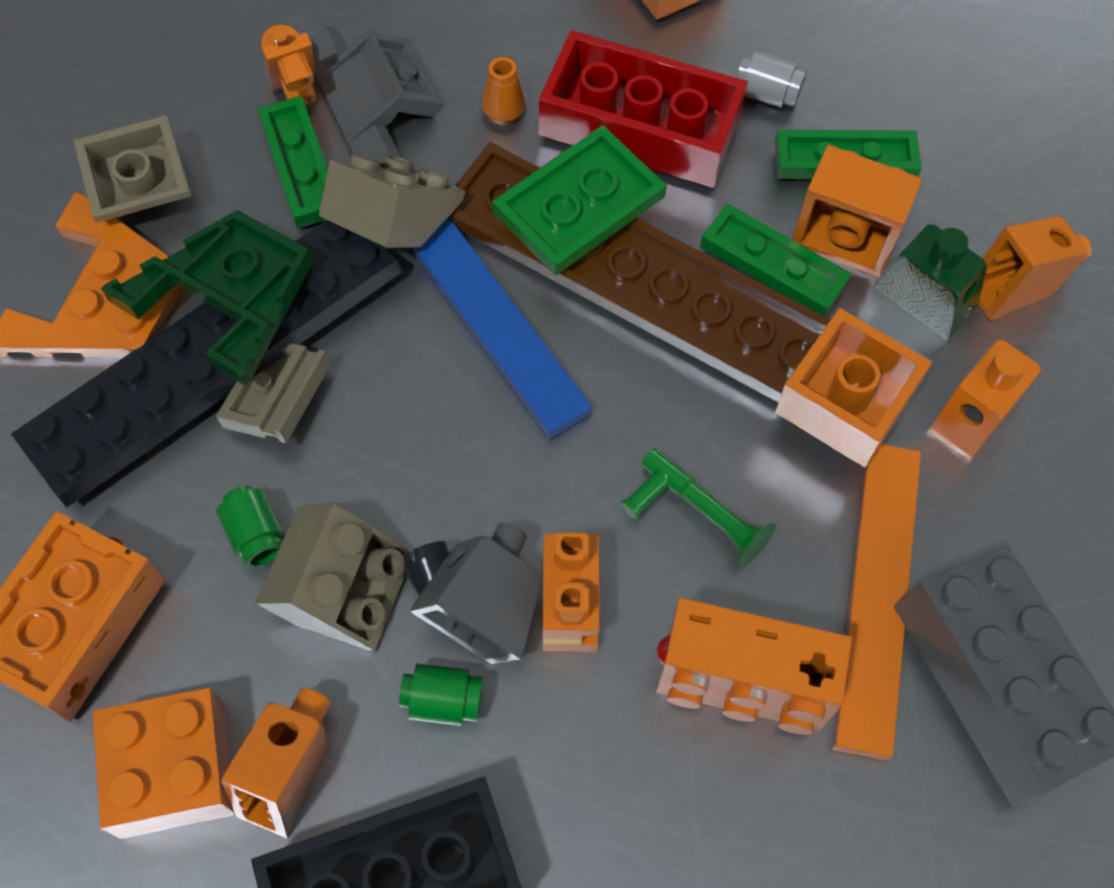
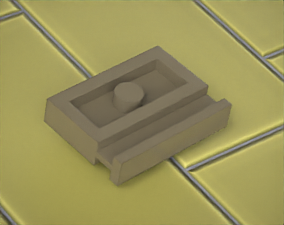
[216,343,332,444]

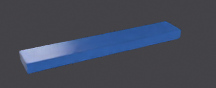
[409,218,592,439]

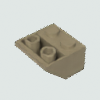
[319,153,465,248]
[255,503,411,651]

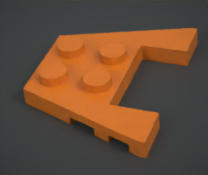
[0,192,184,358]

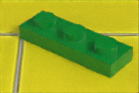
[257,96,328,228]
[775,130,922,179]
[700,203,852,316]

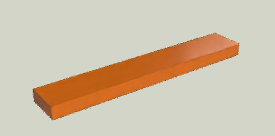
[832,444,921,761]

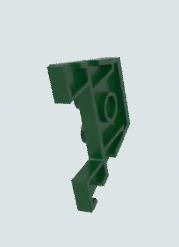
[101,210,313,386]

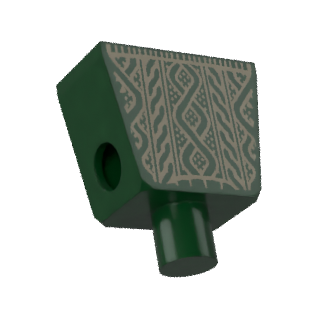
[872,224,987,342]

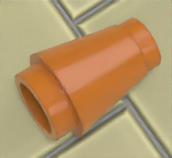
[481,57,527,125]

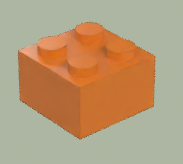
[792,145,923,278]
[775,308,933,468]
[92,687,235,839]

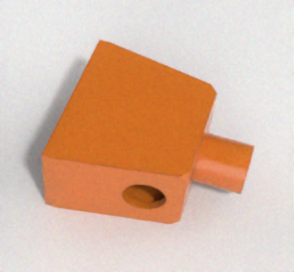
[978,216,1092,321]
[928,339,1043,461]
[221,688,331,839]

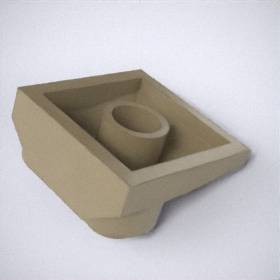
[73,115,191,223]

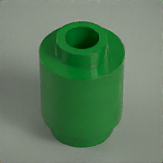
[216,486,286,569]
[399,663,483,726]

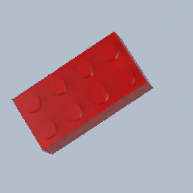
[539,30,748,188]

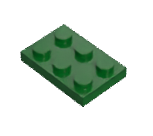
[492,125,667,276]

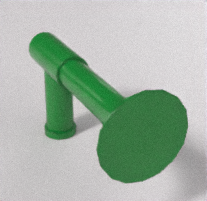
[620,448,775,568]

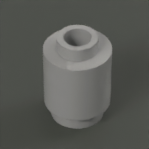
[736,51,807,108]

